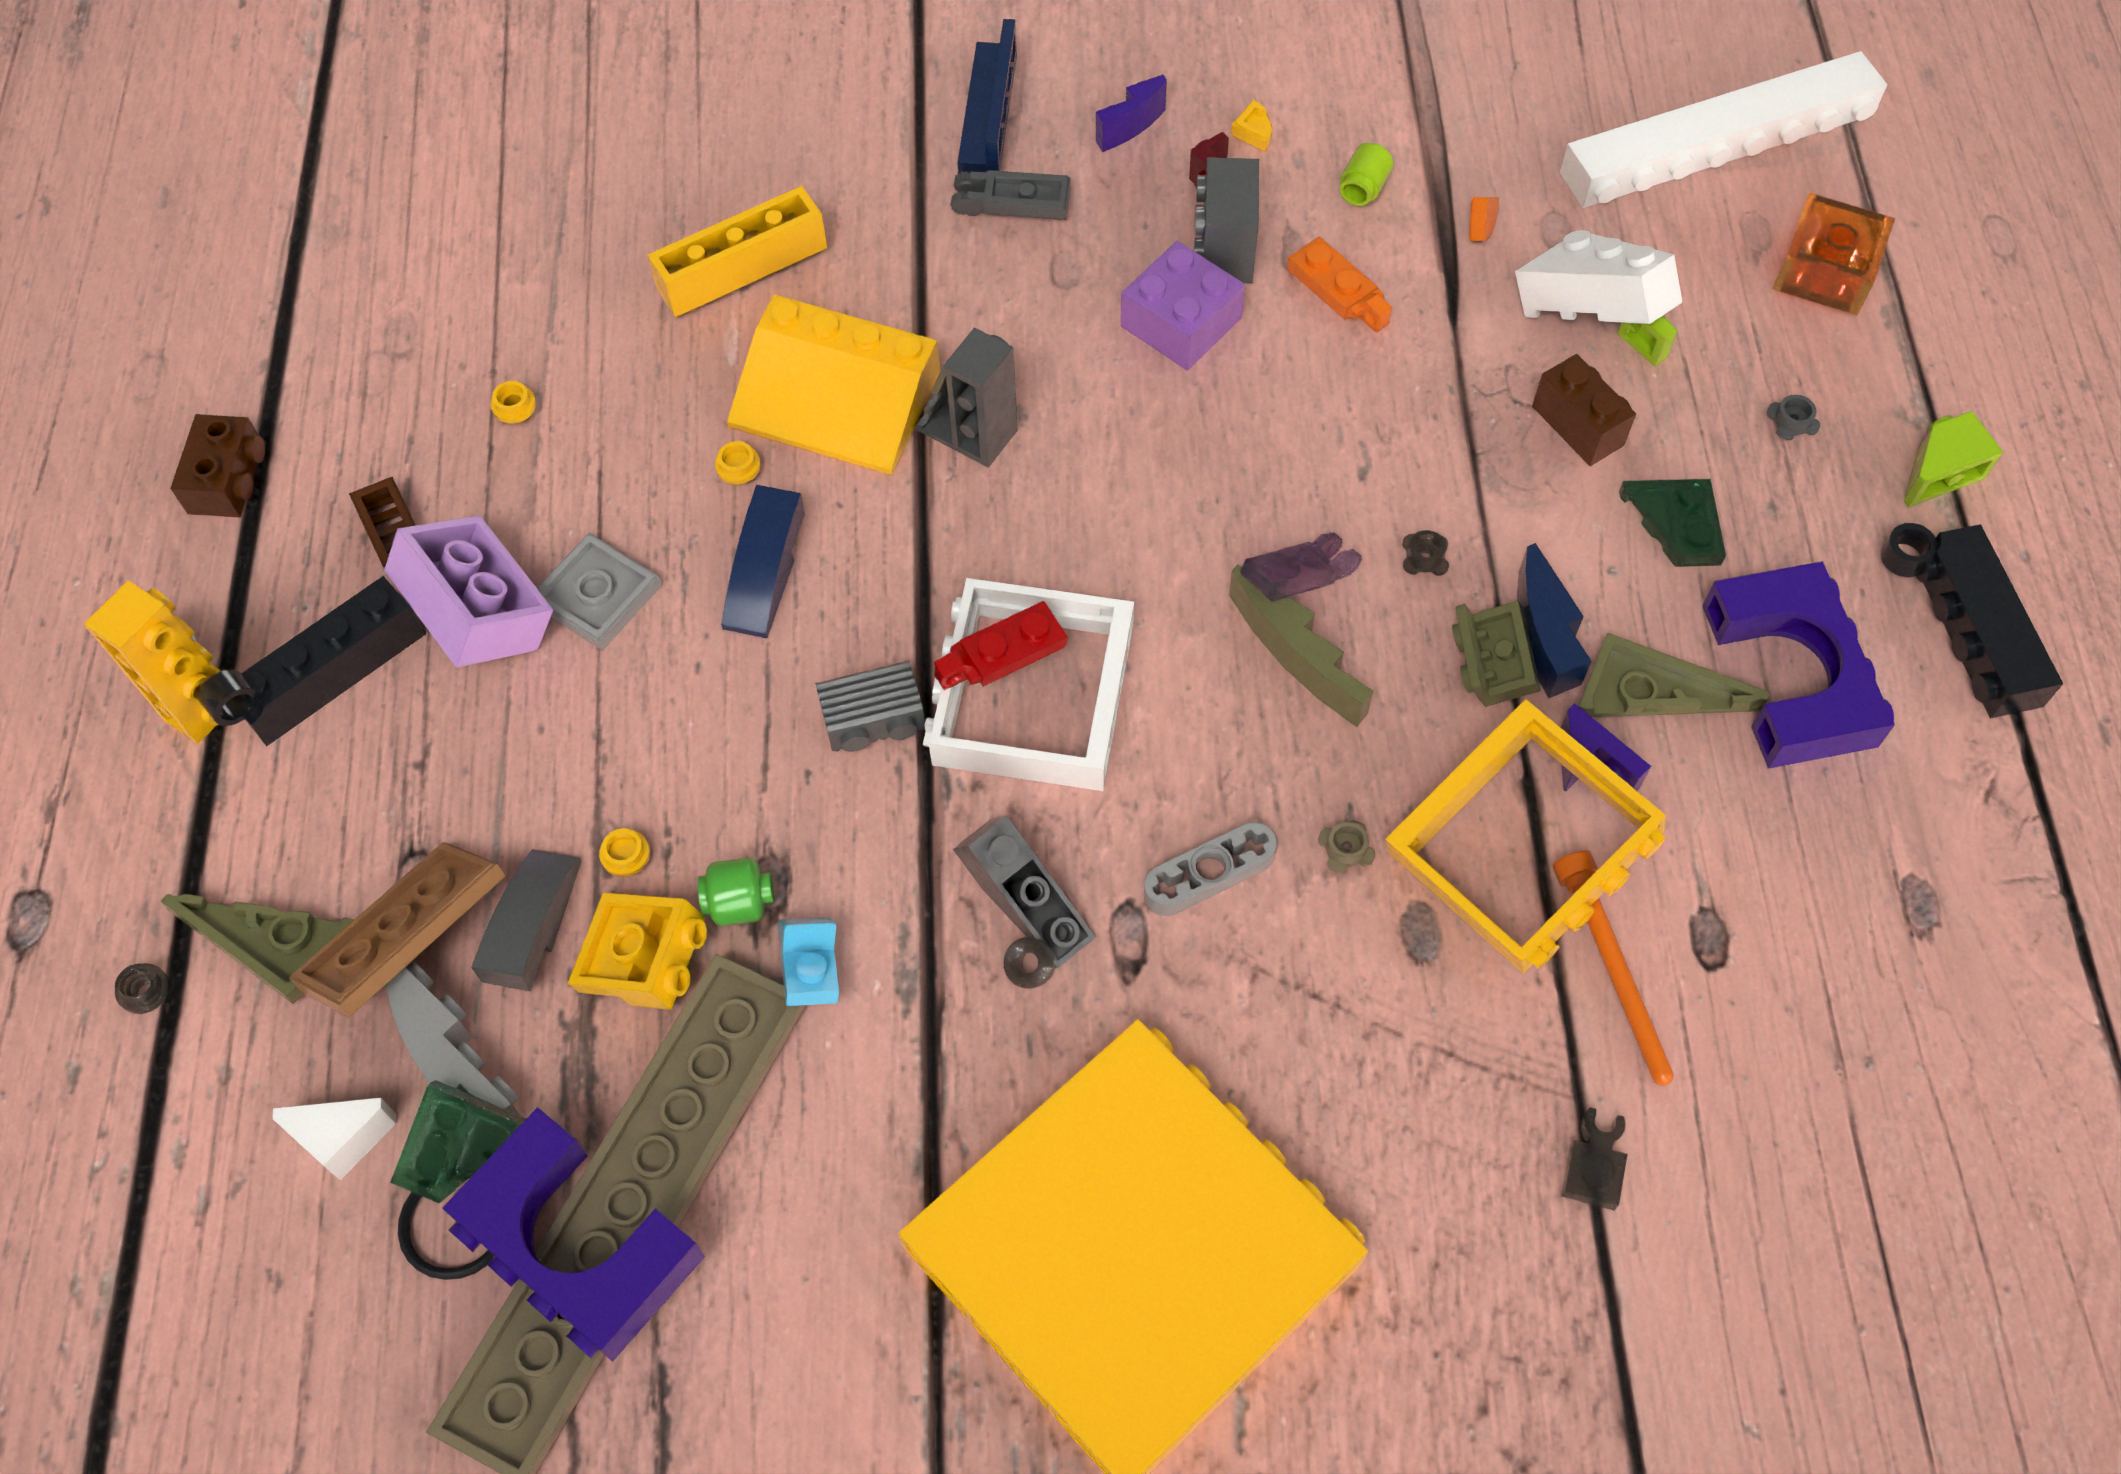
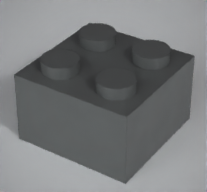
[1194,157,1259,284]

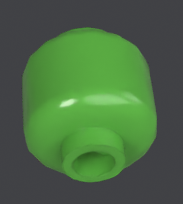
[698,858,774,926]

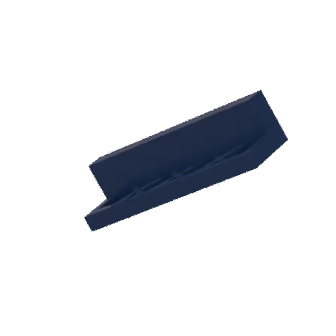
[957,19,1017,173]

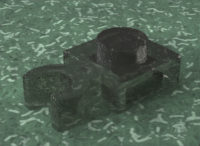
[1561,1107,1628,1211]

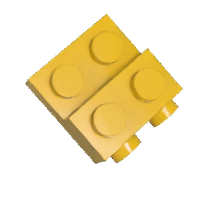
[567,893,707,1010]

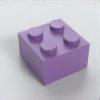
[1121,241,1245,371]

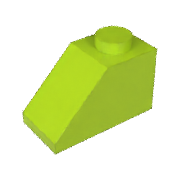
[1904,411,2003,507]

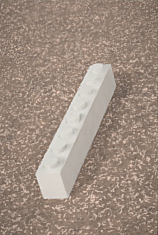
[1559,51,1887,208]

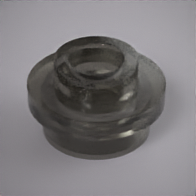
[1003,937,1055,989]
[115,963,170,1014]

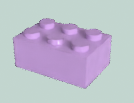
[384,516,553,668]

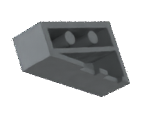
[915,327,1018,468]

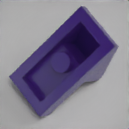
[1560,703,1652,792]

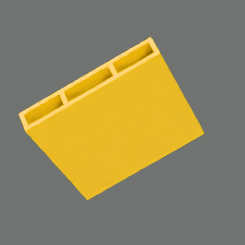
[898,1019,1368,1474]

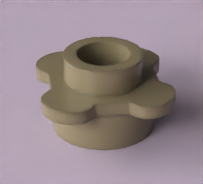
[1318,821,1375,873]

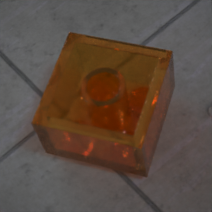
[1772,192,1895,315]

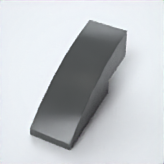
[471,849,581,992]

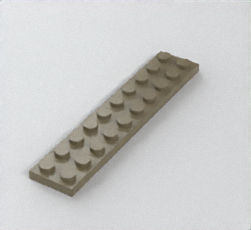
[426,954,806,1474]

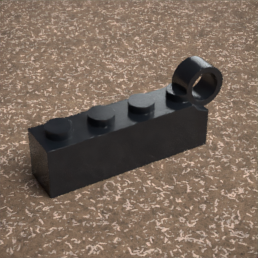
[1881,523,2063,719]
[198,576,426,746]

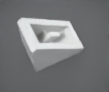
[272,1098,397,1181]

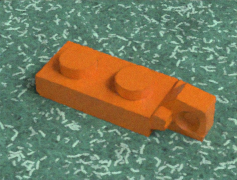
[1287,236,1392,333]

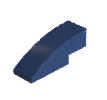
[721,485,805,638]
[1517,543,1592,699]

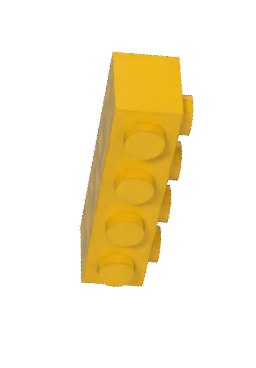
[647,186,827,318]
[83,580,221,744]

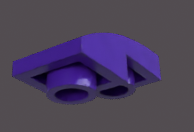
[1096,74,1167,152]

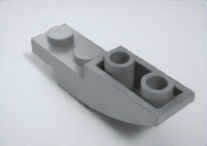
[386,961,524,1134]

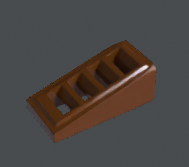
[349,476,416,569]

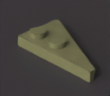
[1579,633,1770,718]
[161,894,354,1004]

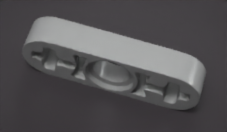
[1144,822,1277,916]

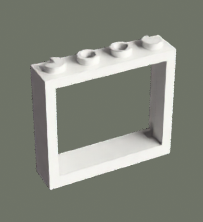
[923,578,1134,791]

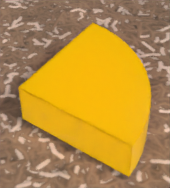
[1231,99,1272,152]

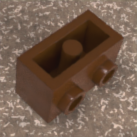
[1532,354,1636,466]
[170,414,265,518]

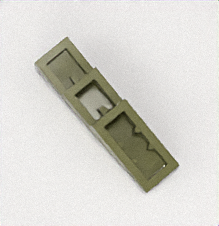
[1229,564,1373,727]

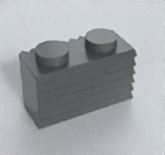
[815,660,925,752]

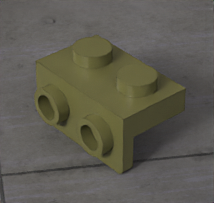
[1452,600,1541,707]

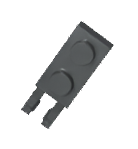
[950,170,1071,219]

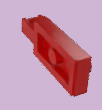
[934,601,1068,691]

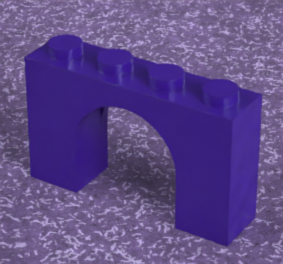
[1702,561,1895,769]
[442,1107,705,1362]

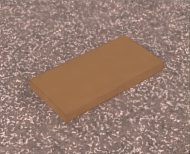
[289,842,505,1018]

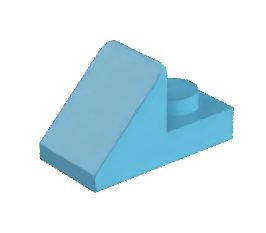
[778,917,839,1006]

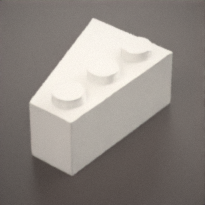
[1515,230,1682,324]

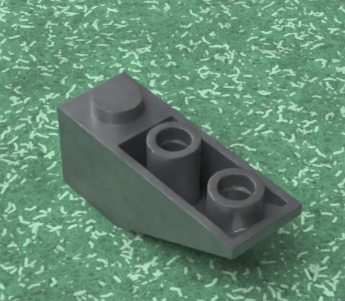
[953,815,1096,968]

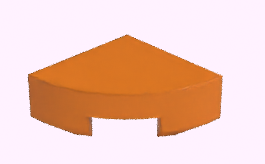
[1469,197,1499,241]

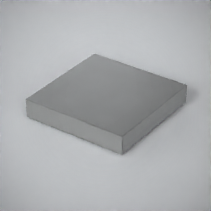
[537,533,662,651]

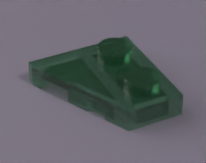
[1619,479,1726,567]
[390,1080,527,1204]

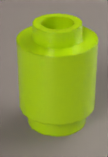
[1339,143,1394,206]

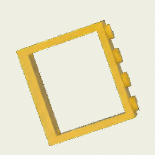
[1385,699,1666,974]

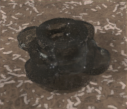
[1402,530,1449,576]

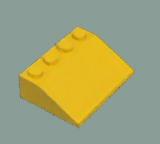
[727,294,941,475]

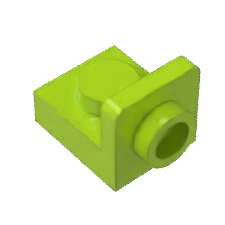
[1618,316,1678,366]

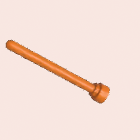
[1553,850,1674,1086]

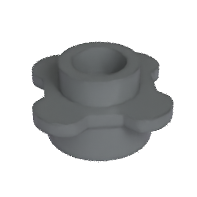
[1767,395,1820,440]

